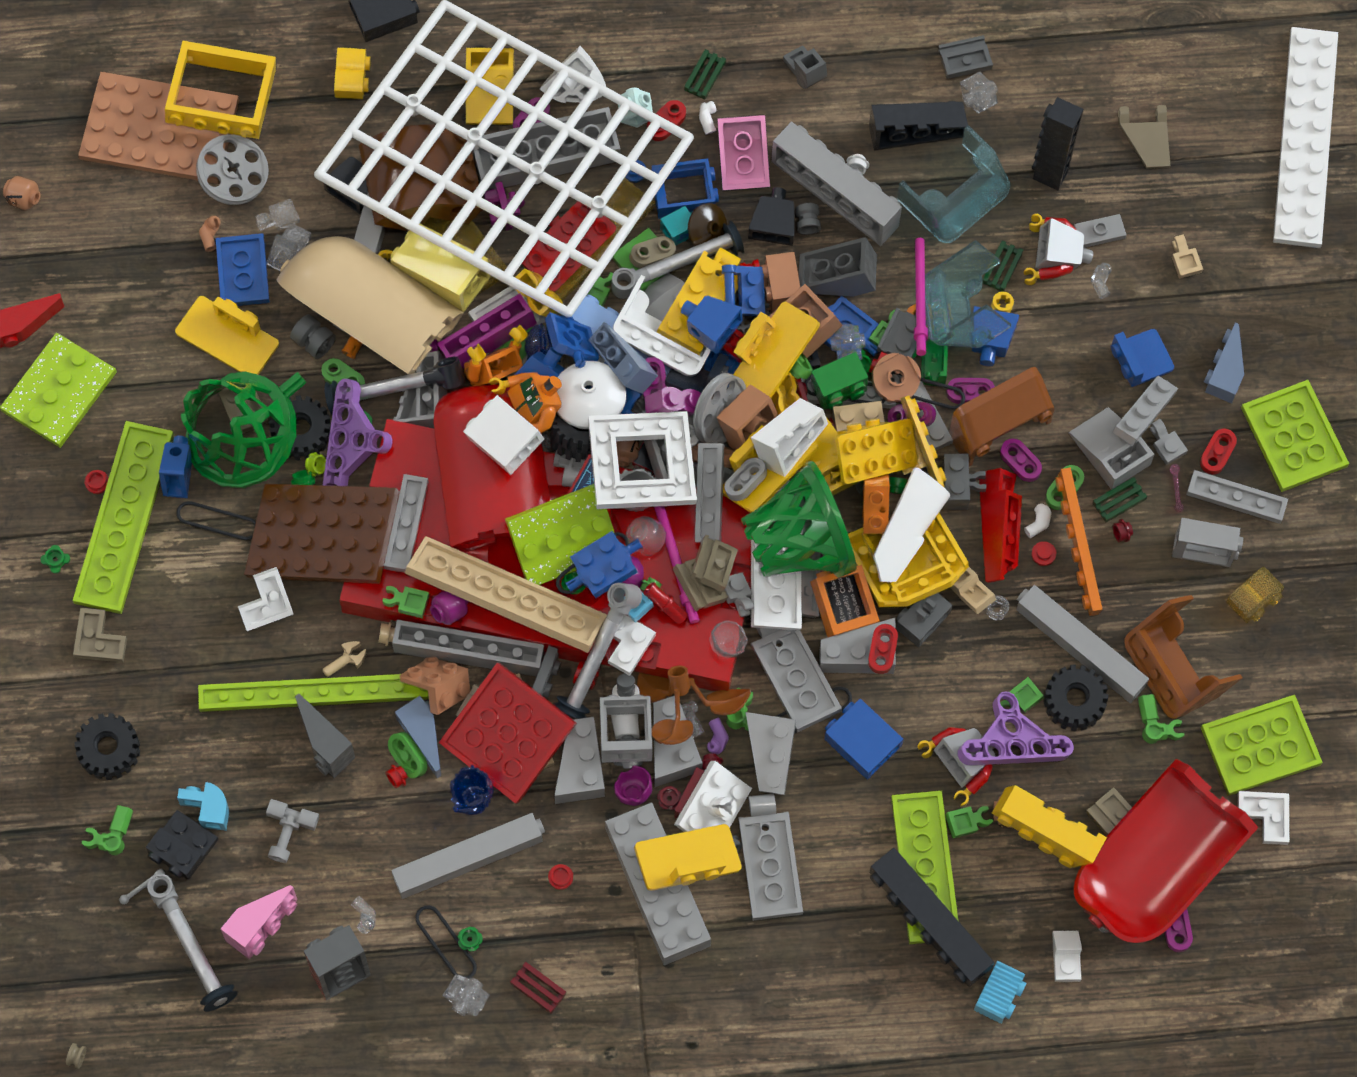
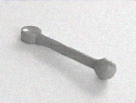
[119,868,165,904]

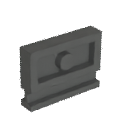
[938,35,993,79]
[877,308,929,358]
[533,646,562,698]

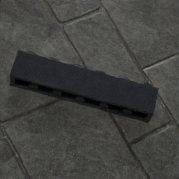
[1032,97,1084,191]
[869,848,995,987]

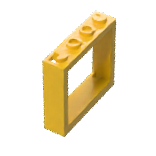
[165,41,276,139]

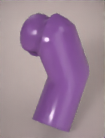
[707,718,729,754]

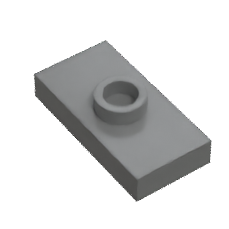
[1074,214,1126,248]

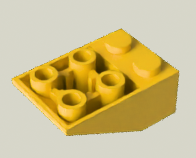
[466,48,514,125]
[800,417,860,495]

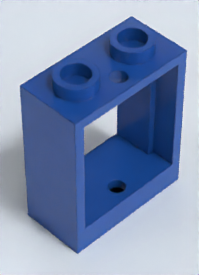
[652,159,719,219]

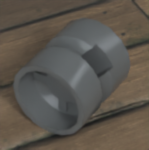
[290,314,336,359]

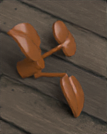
[637,665,751,745]

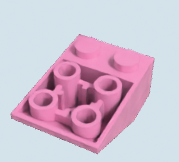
[221,885,297,959]

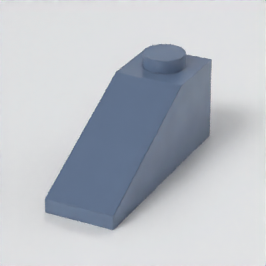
[395,696,441,778]

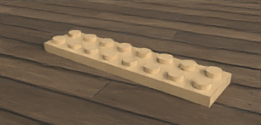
[405,536,607,653]

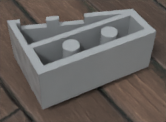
[393,351,447,428]
[819,618,896,674]
[746,712,796,795]

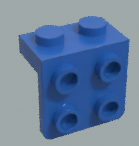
[1111,329,1174,387]

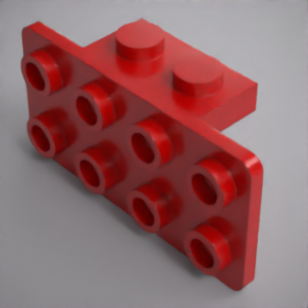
[522,201,616,292]

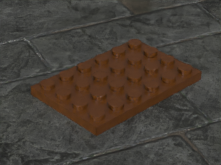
[244,484,400,584]

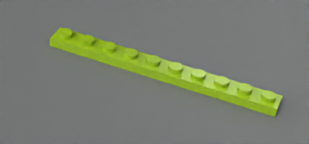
[198,674,429,712]

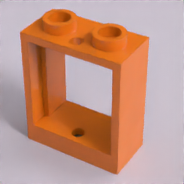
[862,474,890,534]
[810,565,880,637]

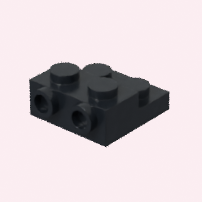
[146,810,219,880]

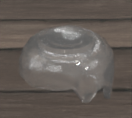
[626,516,666,556]
[709,620,748,659]

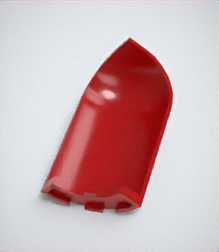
[434,384,550,551]
[1074,759,1259,943]

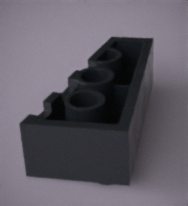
[869,101,968,151]

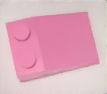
[718,115,770,190]

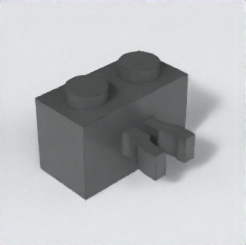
[942,454,986,510]
[896,593,953,648]

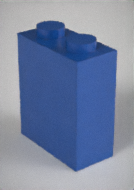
[824,698,903,780]

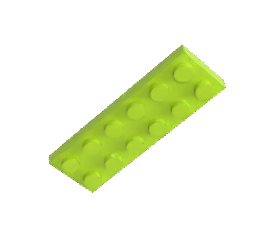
[891,791,958,944]

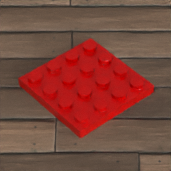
[439,663,577,804]

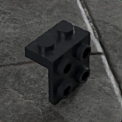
[665,353,730,393]

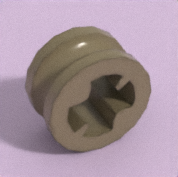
[66,1043,87,1069]

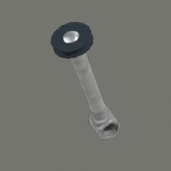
[611,220,744,299]
[553,583,642,719]
[147,874,238,1012]

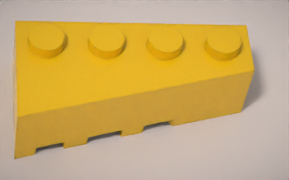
[992,785,1107,868]

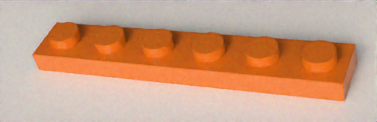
[1055,467,1102,616]

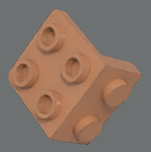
[400,657,470,715]

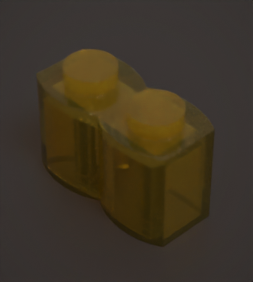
[1226,566,1284,623]

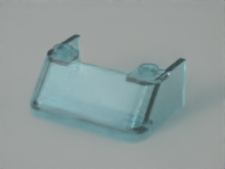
[897,125,1010,243]
[925,240,1011,348]

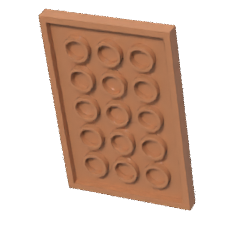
[78,72,239,184]

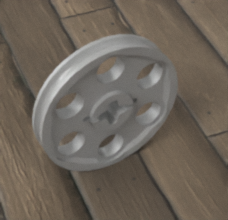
[196,134,269,205]
[693,373,746,443]

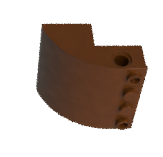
[359,124,483,231]

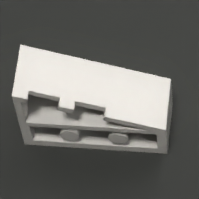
[751,398,828,477]

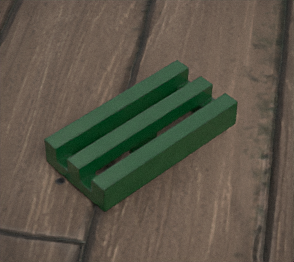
[684,49,726,100]
[982,240,1024,292]
[1093,477,1148,523]

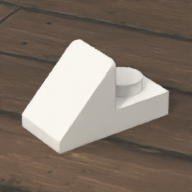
[1052,931,1082,982]

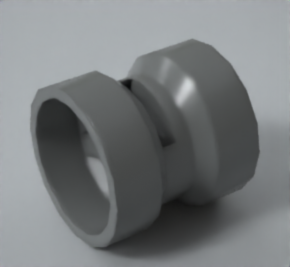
[795,203,821,235]

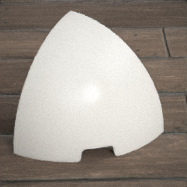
[540,46,606,103]

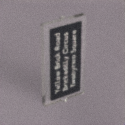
[820,571,867,624]

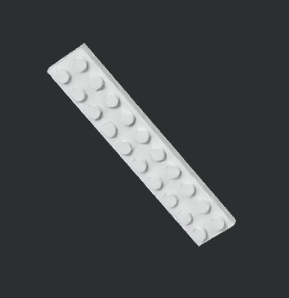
[1273,27,1338,248]

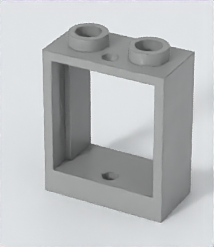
[1172,518,1243,567]
[600,694,652,763]

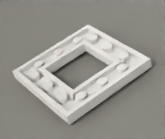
[588,411,697,509]

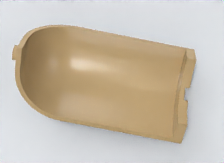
[276,236,464,374]

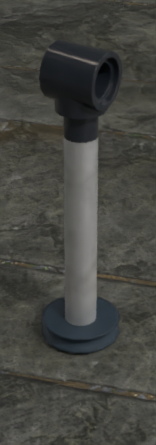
[324,356,466,415]

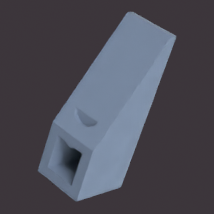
[589,322,658,394]
[1204,322,1244,404]

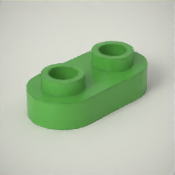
[789,353,813,380]
[321,358,365,385]
[1046,465,1084,510]
[388,732,427,778]

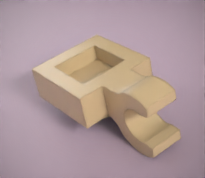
[1172,234,1203,279]

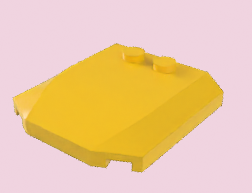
[848,513,969,607]

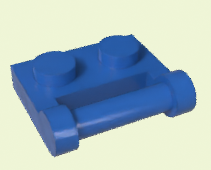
[722,265,765,316]

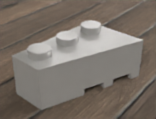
[653,696,702,787]
[555,717,605,804]

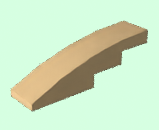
[950,567,996,614]

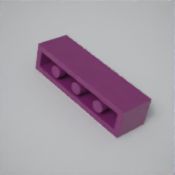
[437,293,537,369]

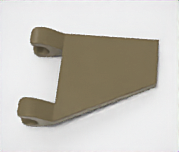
[1118,105,1170,169]

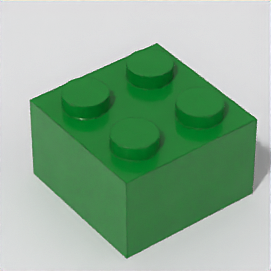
[811,352,868,410]

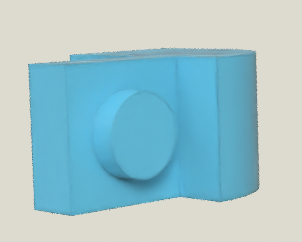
[177,782,229,831]

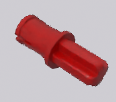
[643,582,688,624]

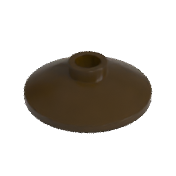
[688,203,727,246]

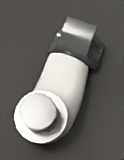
[611,674,643,769]

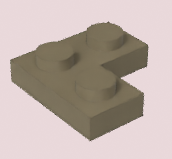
[73,608,127,663]

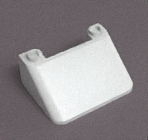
[613,275,711,376]

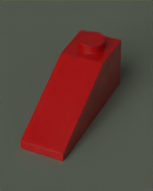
[0,293,65,348]

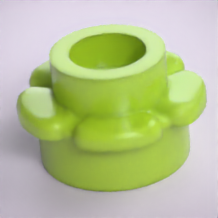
[305,452,326,476]

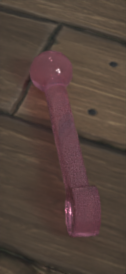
[1170,464,1184,512]

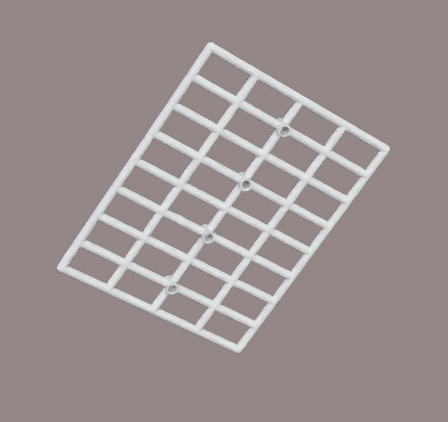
[314,0,694,318]

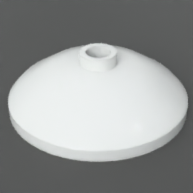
[557,361,626,429]

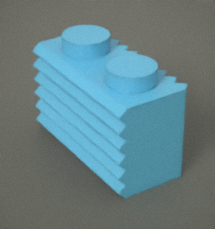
[974,961,1027,1024]

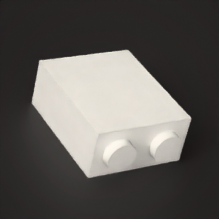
[463,395,544,475]

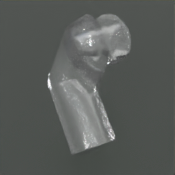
[351,896,376,934]

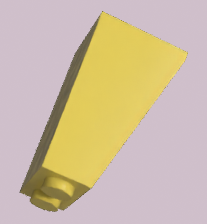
[391,224,491,312]

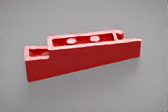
[979,468,1022,583]

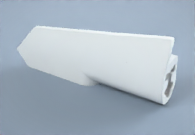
[873,468,950,582]

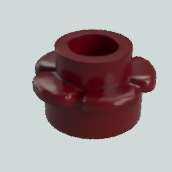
[1112,519,1133,542]
[702,753,724,771]
[657,786,682,810]

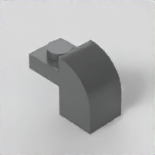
[783,45,827,89]

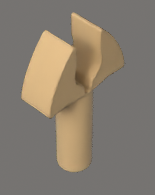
[323,641,366,677]

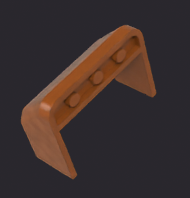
[949,367,1055,467]
[1124,595,1242,718]

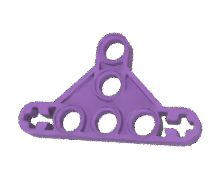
[323,379,393,486]
[958,691,1074,765]

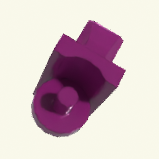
[484,181,525,231]

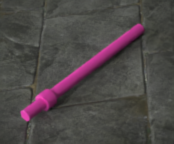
[914,238,928,356]
[654,506,700,624]

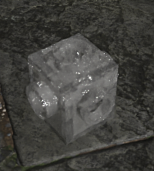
[960,72,998,113]
[830,324,865,360]
[442,974,490,1016]

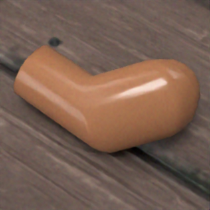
[199,216,221,252]

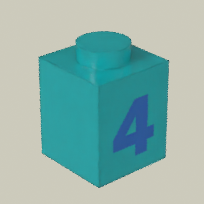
[660,206,692,246]

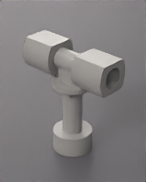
[266,799,319,863]

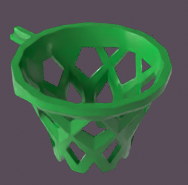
[181,371,306,488]
[741,461,857,578]

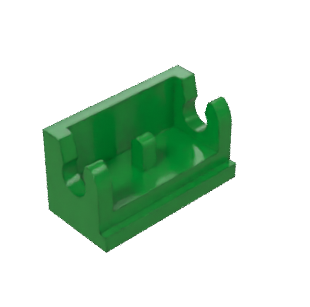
[921,331,948,386]

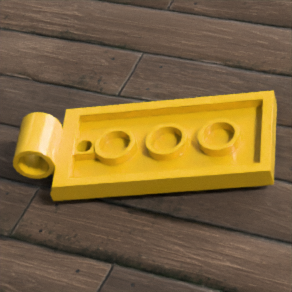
[657,247,741,355]

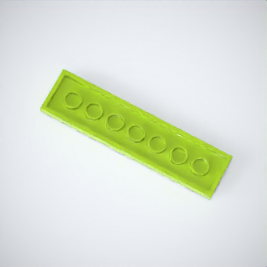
[73,421,174,614]

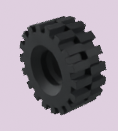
[269,395,331,461]
[550,413,591,463]
[1044,665,1108,731]
[75,713,140,780]

